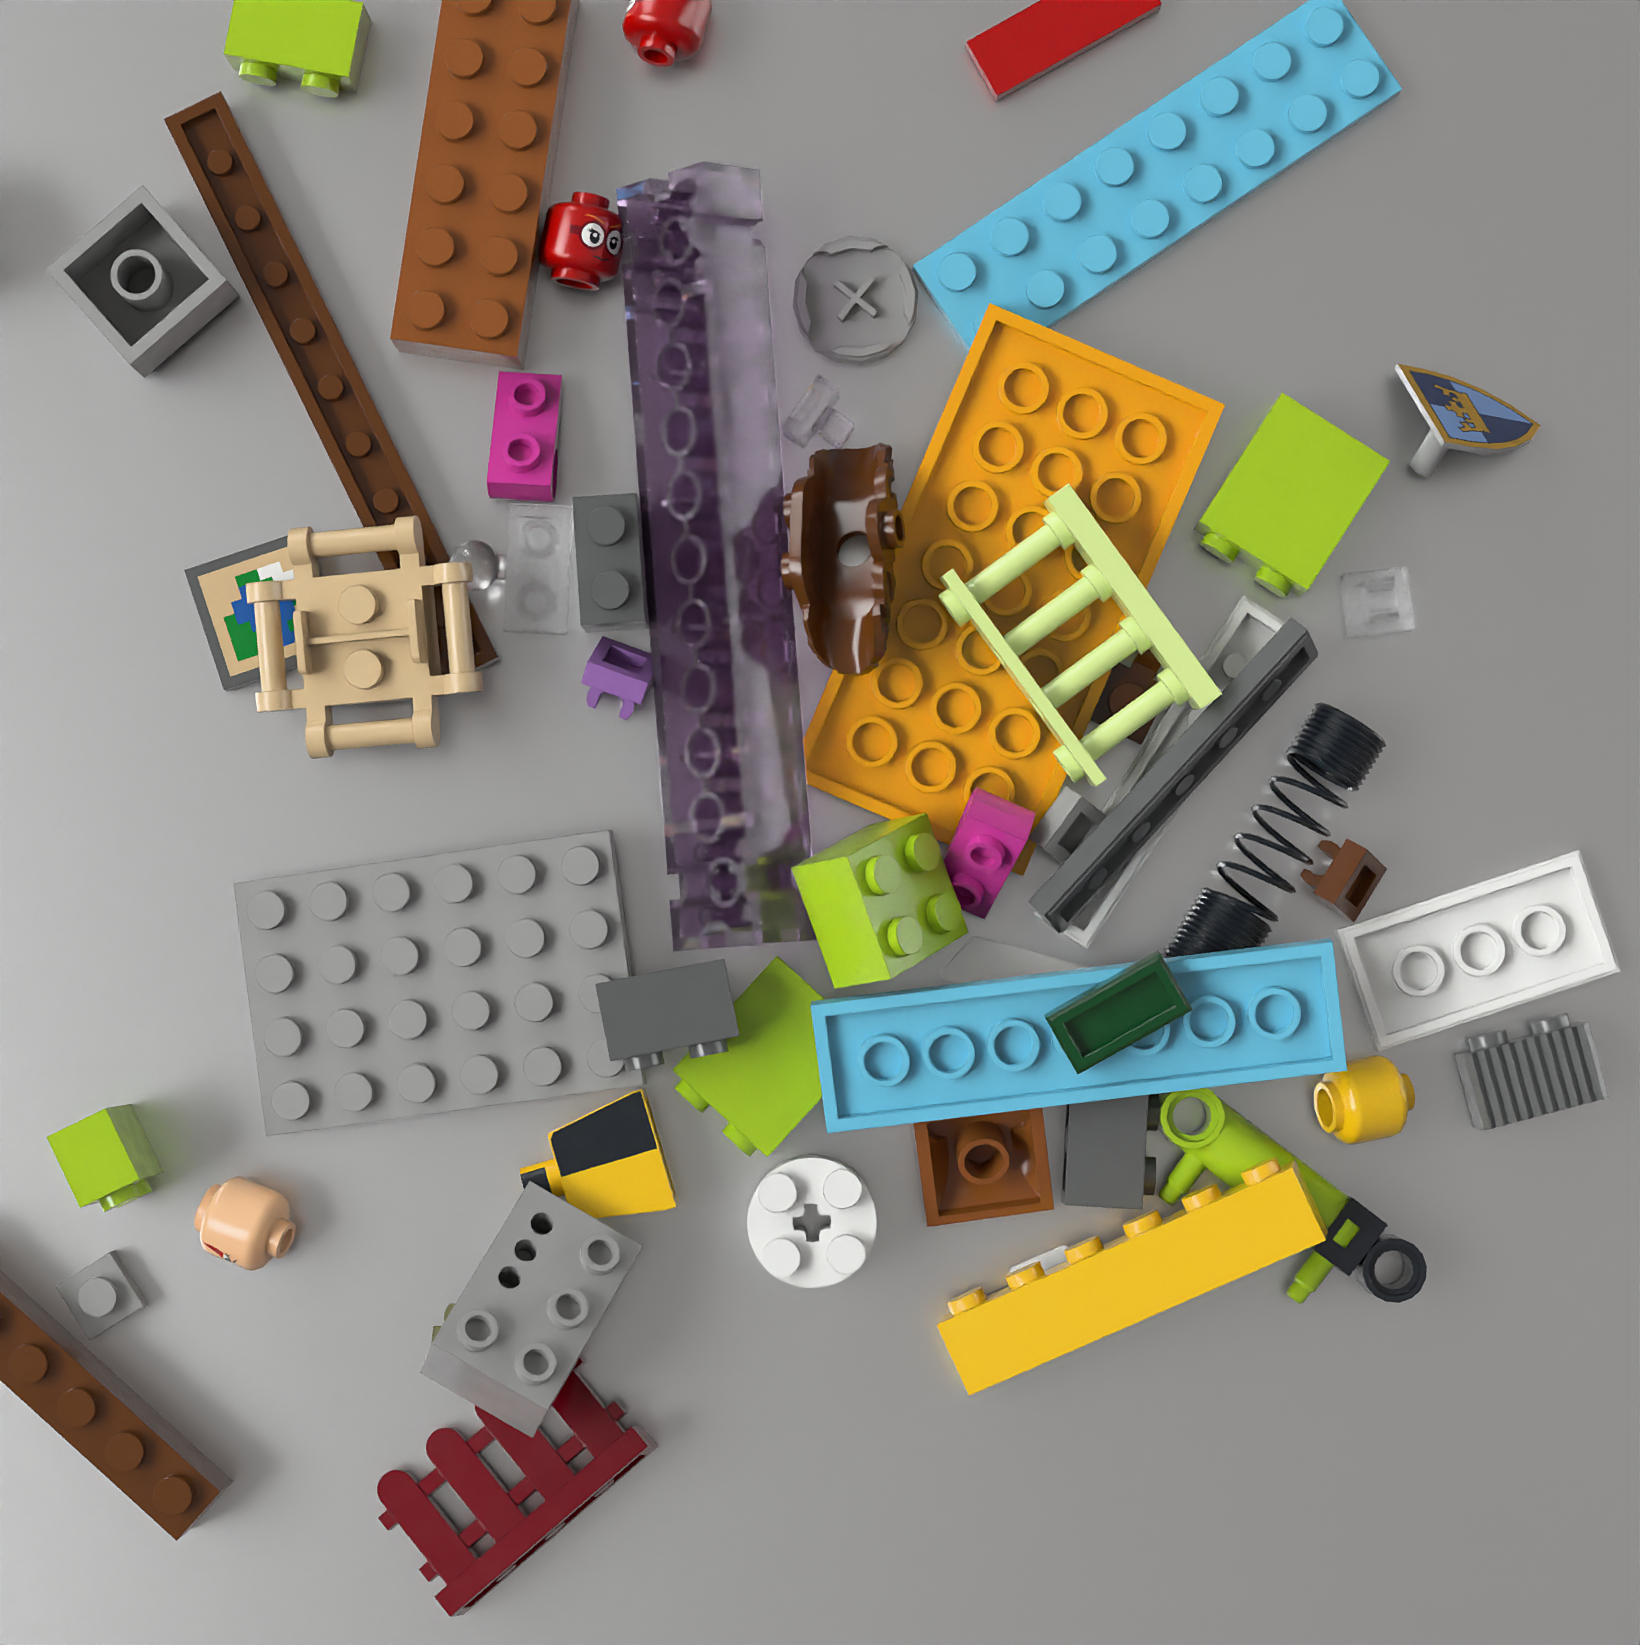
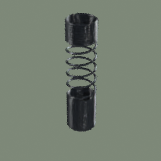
[1161,702,1386,958]

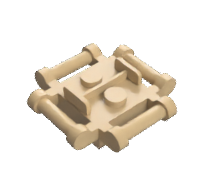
[245,515,483,759]

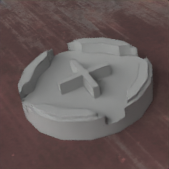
[793,236,919,365]

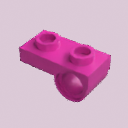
[487,371,563,502]
[943,787,1036,920]

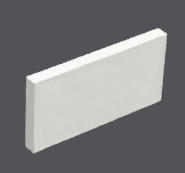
[1335,850,1620,1052]

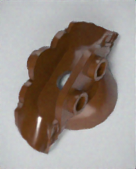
[781,442,905,676]

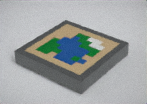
[184,535,322,692]

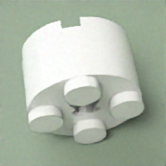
[747,1154,877,1288]

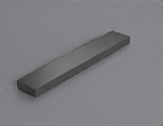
[1028,617,1318,934]

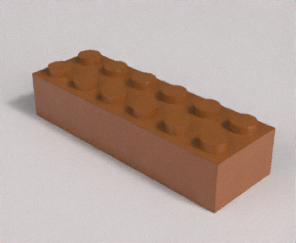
[390,0,580,370]

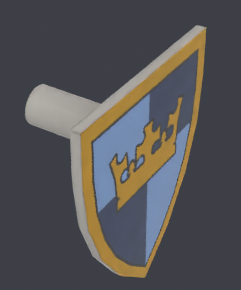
[1395,364,1541,477]

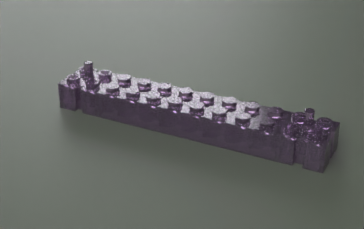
[616,161,817,952]

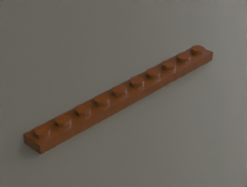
[164,91,500,675]

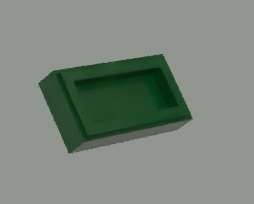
[1044,950,1193,1074]

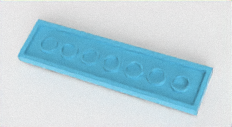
[912,0,1402,352]
[811,938,1347,1133]

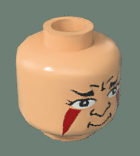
[194,1176,296,1271]

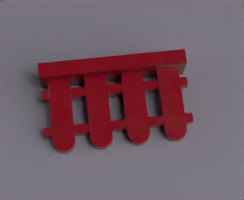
[377,1356,658,1617]

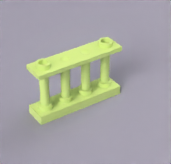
[938,483,1222,786]

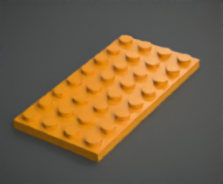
[788,303,1225,876]

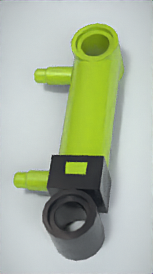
[1158,1088,1427,1304]

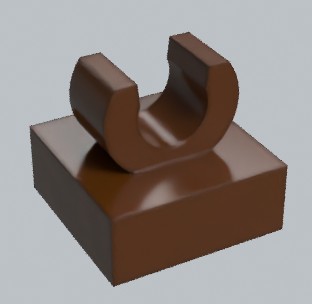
[1300,839,1387,922]

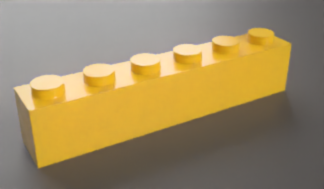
[937,1157,1328,1396]

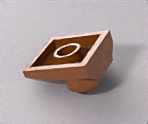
[913,1108,1054,1227]

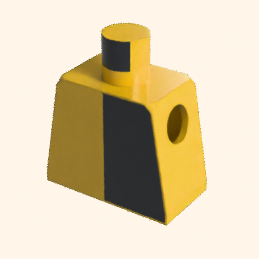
[520,1088,679,1218]

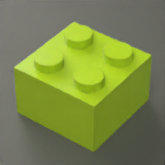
[791,813,969,989]

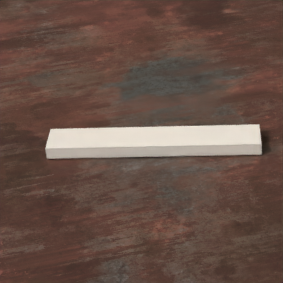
[1033,596,1285,949]

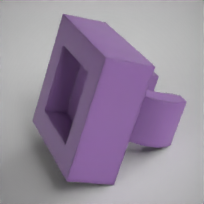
[581,636,662,720]

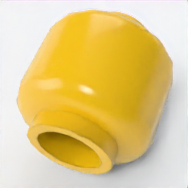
[1314,1055,1415,1145]

